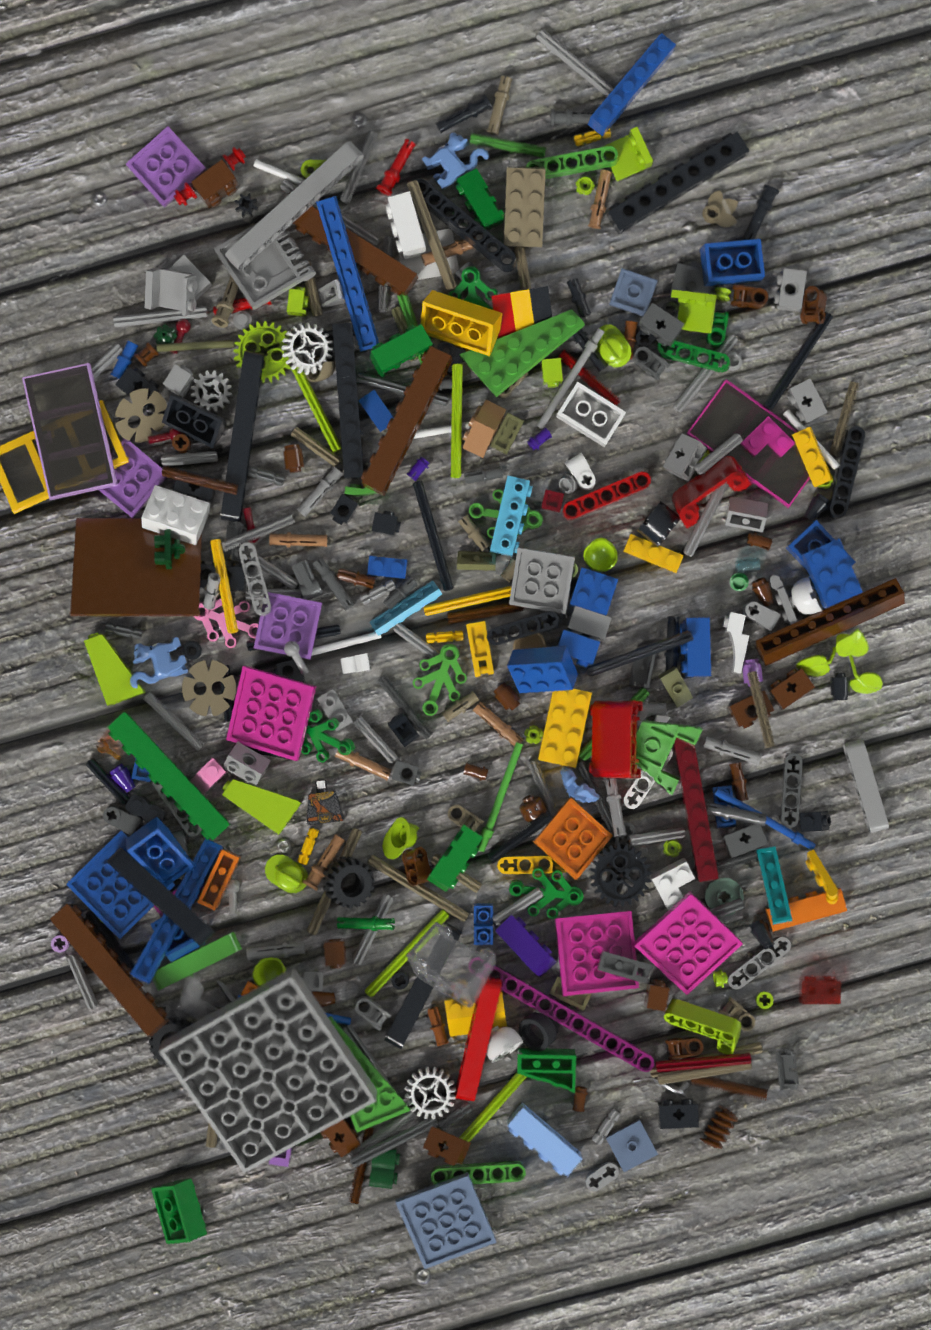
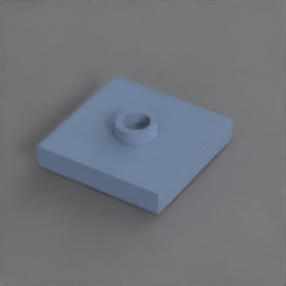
[609,268,658,316]
[606,1119,658,1172]

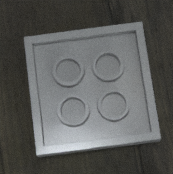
[509,547,575,614]

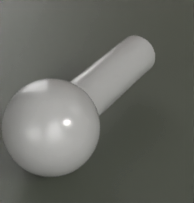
[284,641,309,675]
[226,879,240,916]

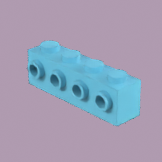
[490,476,533,557]

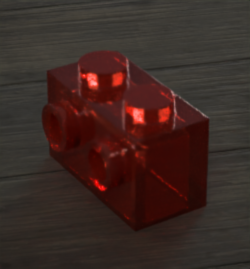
[799,976,841,1004]

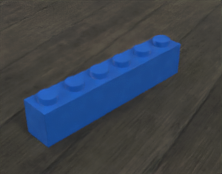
[588,33,676,137]

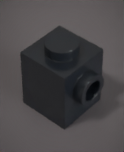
[371,511,401,537]

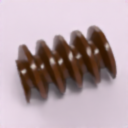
[699,1105,738,1149]

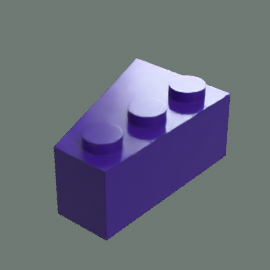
[495,915,557,978]

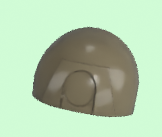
[305,356,336,382]

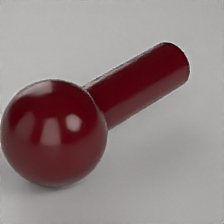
[170,319,191,354]
[148,428,184,444]
[243,507,260,543]

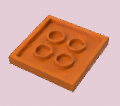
[533,798,613,880]

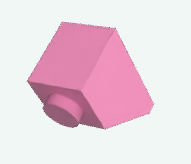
[190,758,228,795]

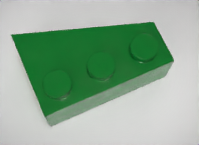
[370,324,433,378]

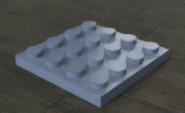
[396,1173,496,1269]

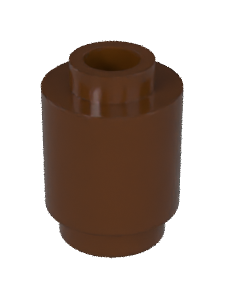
[283,444,304,473]
[493,682,521,711]

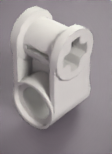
[565,453,595,491]

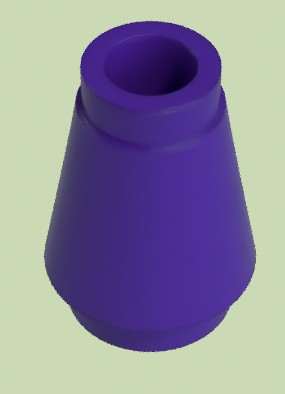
[110,763,136,793]

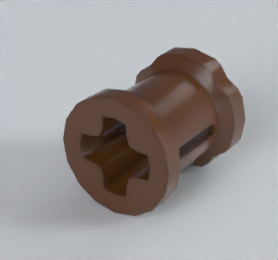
[134,342,159,367]
[172,434,191,454]

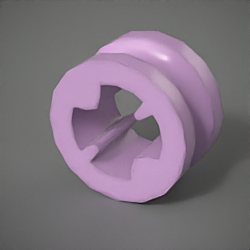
[51,935,70,953]

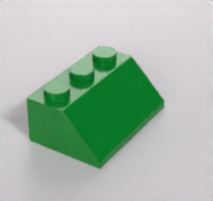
[151,1178,207,1244]

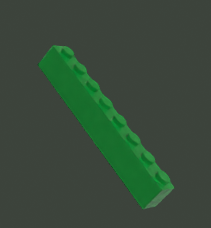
[107,712,231,840]

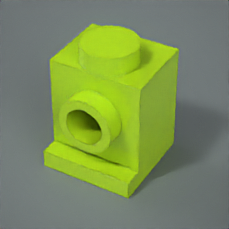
[287,287,309,317]

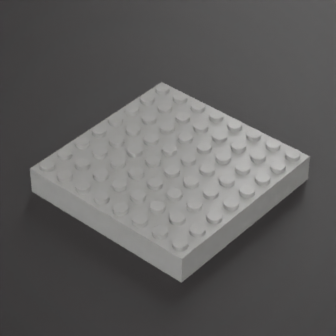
[159,968,377,1173]

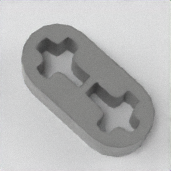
[585,1161,619,1191]

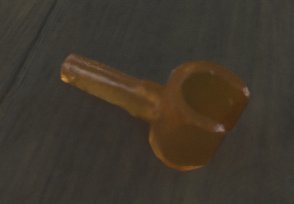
[96,739,121,761]

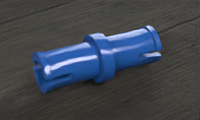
[111,340,138,379]

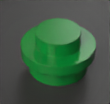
[730,572,749,591]

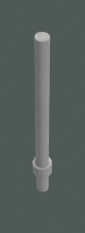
[536,328,605,429]

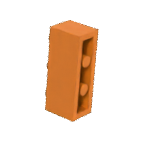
[197,849,241,911]

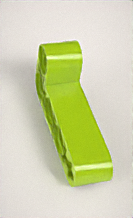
[664,999,741,1055]

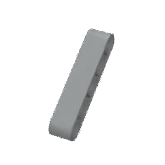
[843,738,889,834]

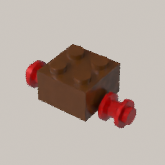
[173,147,246,209]

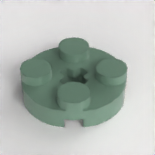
[705,877,744,916]

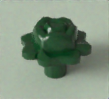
[154,324,177,344]

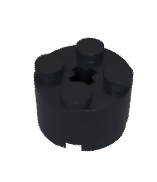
[637,501,681,547]

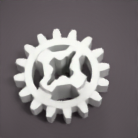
[191,370,233,412]

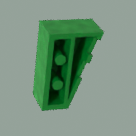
[455,168,504,231]
[427,825,483,892]
[517,1048,576,1093]

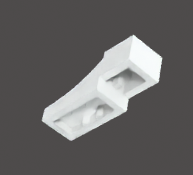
[723,612,749,674]

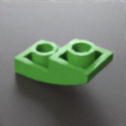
[344,484,377,496]

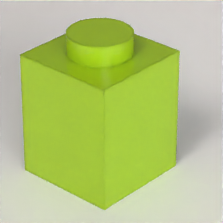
[541,358,563,388]

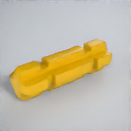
[574,128,611,146]
[426,631,464,643]
[297,828,319,865]

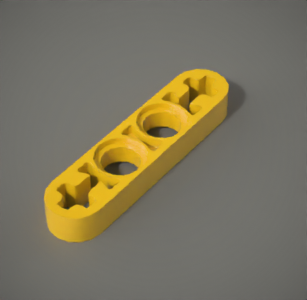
[497,855,566,874]

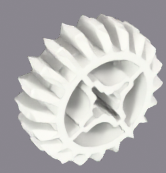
[281,322,333,375]
[405,1066,456,1119]

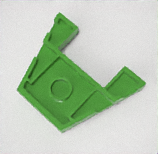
[635,720,703,795]

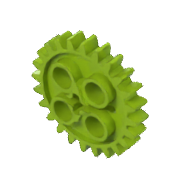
[233,321,295,384]

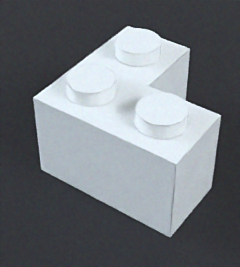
[651,857,695,911]

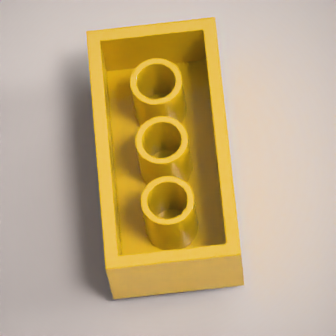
[538,689,592,768]

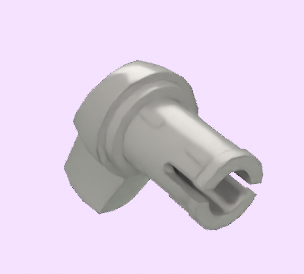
[636,701,667,731]

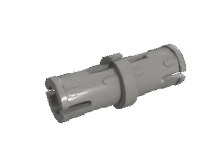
[203,573,221,610]

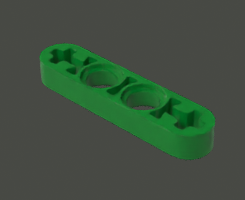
[658,341,730,372]

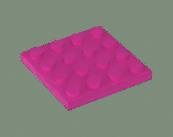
[226,666,316,761]
[634,891,743,995]
[555,911,640,996]

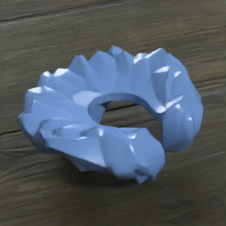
[560,766,599,803]

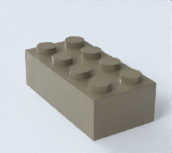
[504,166,546,247]

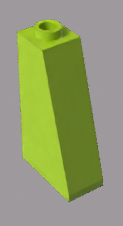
[84,632,146,706]
[222,779,302,835]

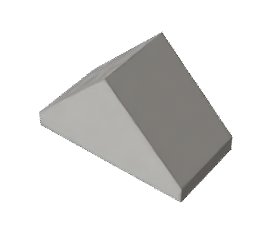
[317,279,346,309]

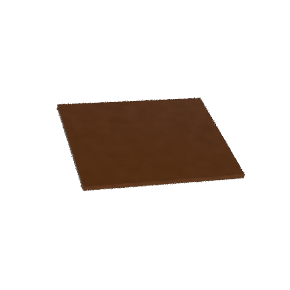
[70,518,202,616]

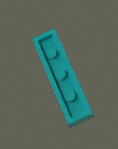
[757,846,792,925]

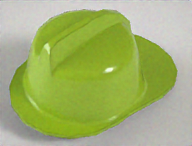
[597,324,631,367]
[382,817,419,859]
[265,855,308,893]

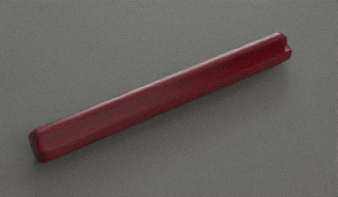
[656,1053,752,1072]

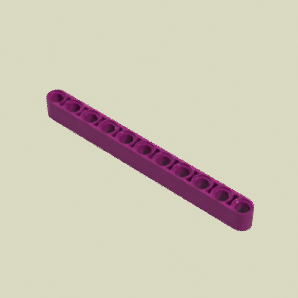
[469,956,654,1072]

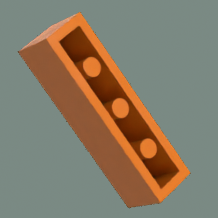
[765,888,847,932]

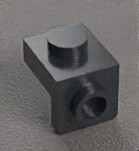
[388,713,420,747]
[799,811,831,832]

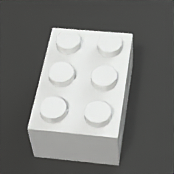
[385,191,426,260]
[556,382,626,447]
[141,485,210,545]

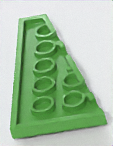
[459,309,585,397]
[328,1016,411,1132]

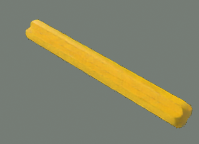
[210,539,238,634]
[423,586,512,616]

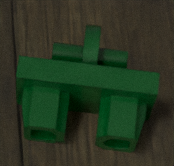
[154,529,186,569]

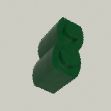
[369,1148,400,1189]

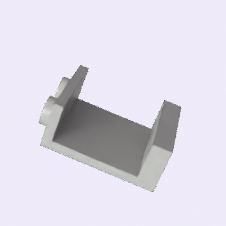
[145,267,197,316]

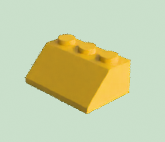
[444,990,507,1037]

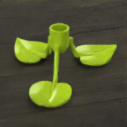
[795,629,883,694]

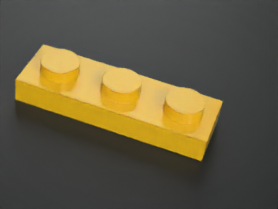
[792,427,833,487]
[623,534,684,573]

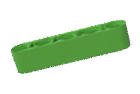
[526,146,618,179]
[152,931,242,991]
[431,1161,526,1185]

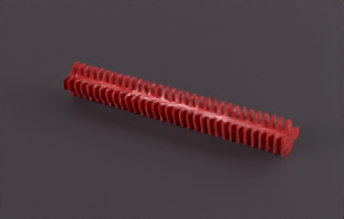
[558,350,621,406]

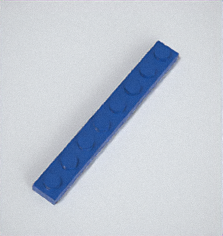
[316,196,379,352]
[131,838,223,984]

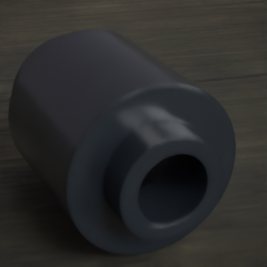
[830,673,850,700]

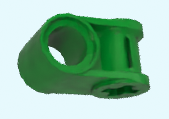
[706,312,729,348]

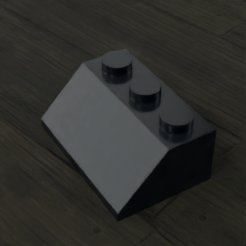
[162,393,227,448]

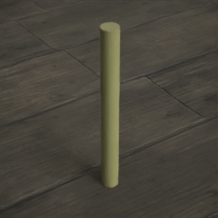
[157,340,234,352]

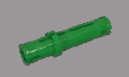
[337,916,395,931]

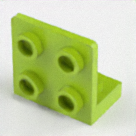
[602,127,653,181]
[671,290,717,333]

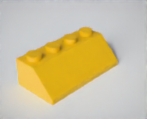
[421,290,502,356]

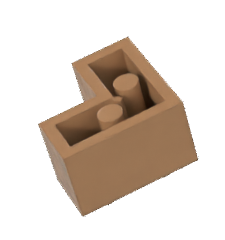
[462,400,506,458]

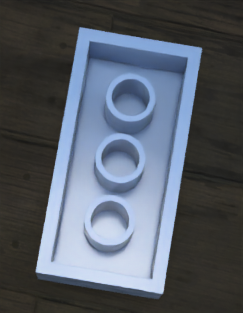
[507,1102,583,1177]

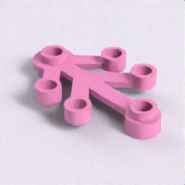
[194,598,259,648]

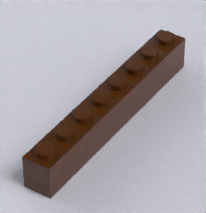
[288,192,418,297]
[361,346,453,496]
[755,578,905,666]
[50,904,169,1036]

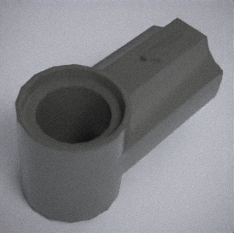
[292,560,323,600]

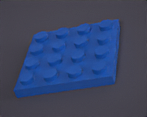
[66,831,176,939]

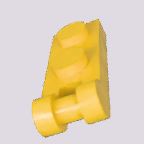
[466,621,494,677]
[805,849,838,904]

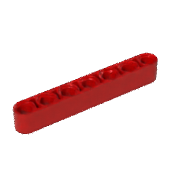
[455,976,502,1102]

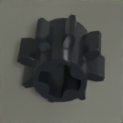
[235,193,258,218]

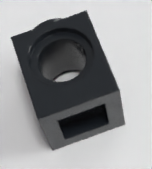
[330,494,359,525]

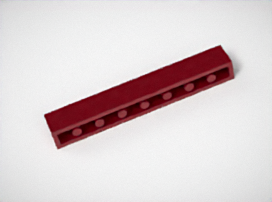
[673,737,719,882]

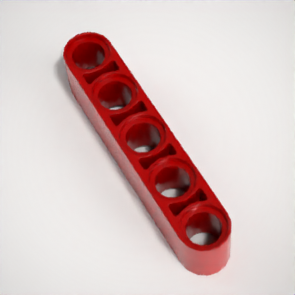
[562,471,651,520]

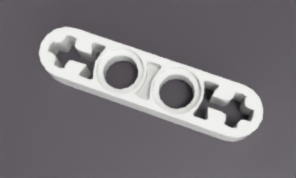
[623,748,673,809]

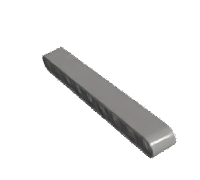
[225,141,364,270]

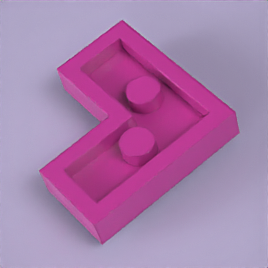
[741,416,795,457]

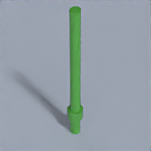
[478,742,523,852]

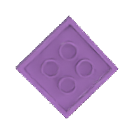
[126,126,207,208]
[89,439,167,518]
[254,592,322,660]

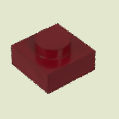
[541,490,564,513]

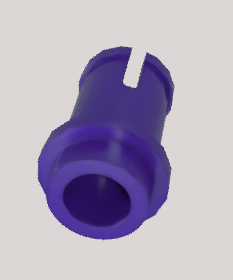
[527,427,552,450]
[406,456,430,481]

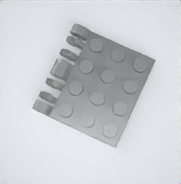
[214,223,316,310]

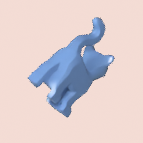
[422,132,489,190]
[130,637,188,689]

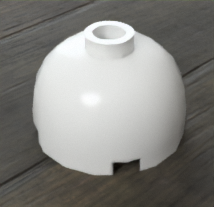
[789,576,823,615]
[486,1026,523,1063]

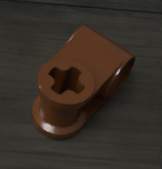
[730,285,768,309]
[800,286,827,324]
[402,847,432,886]
[665,1036,703,1060]

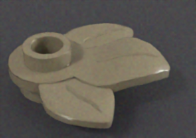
[702,191,738,228]

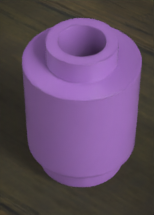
[742,659,763,687]

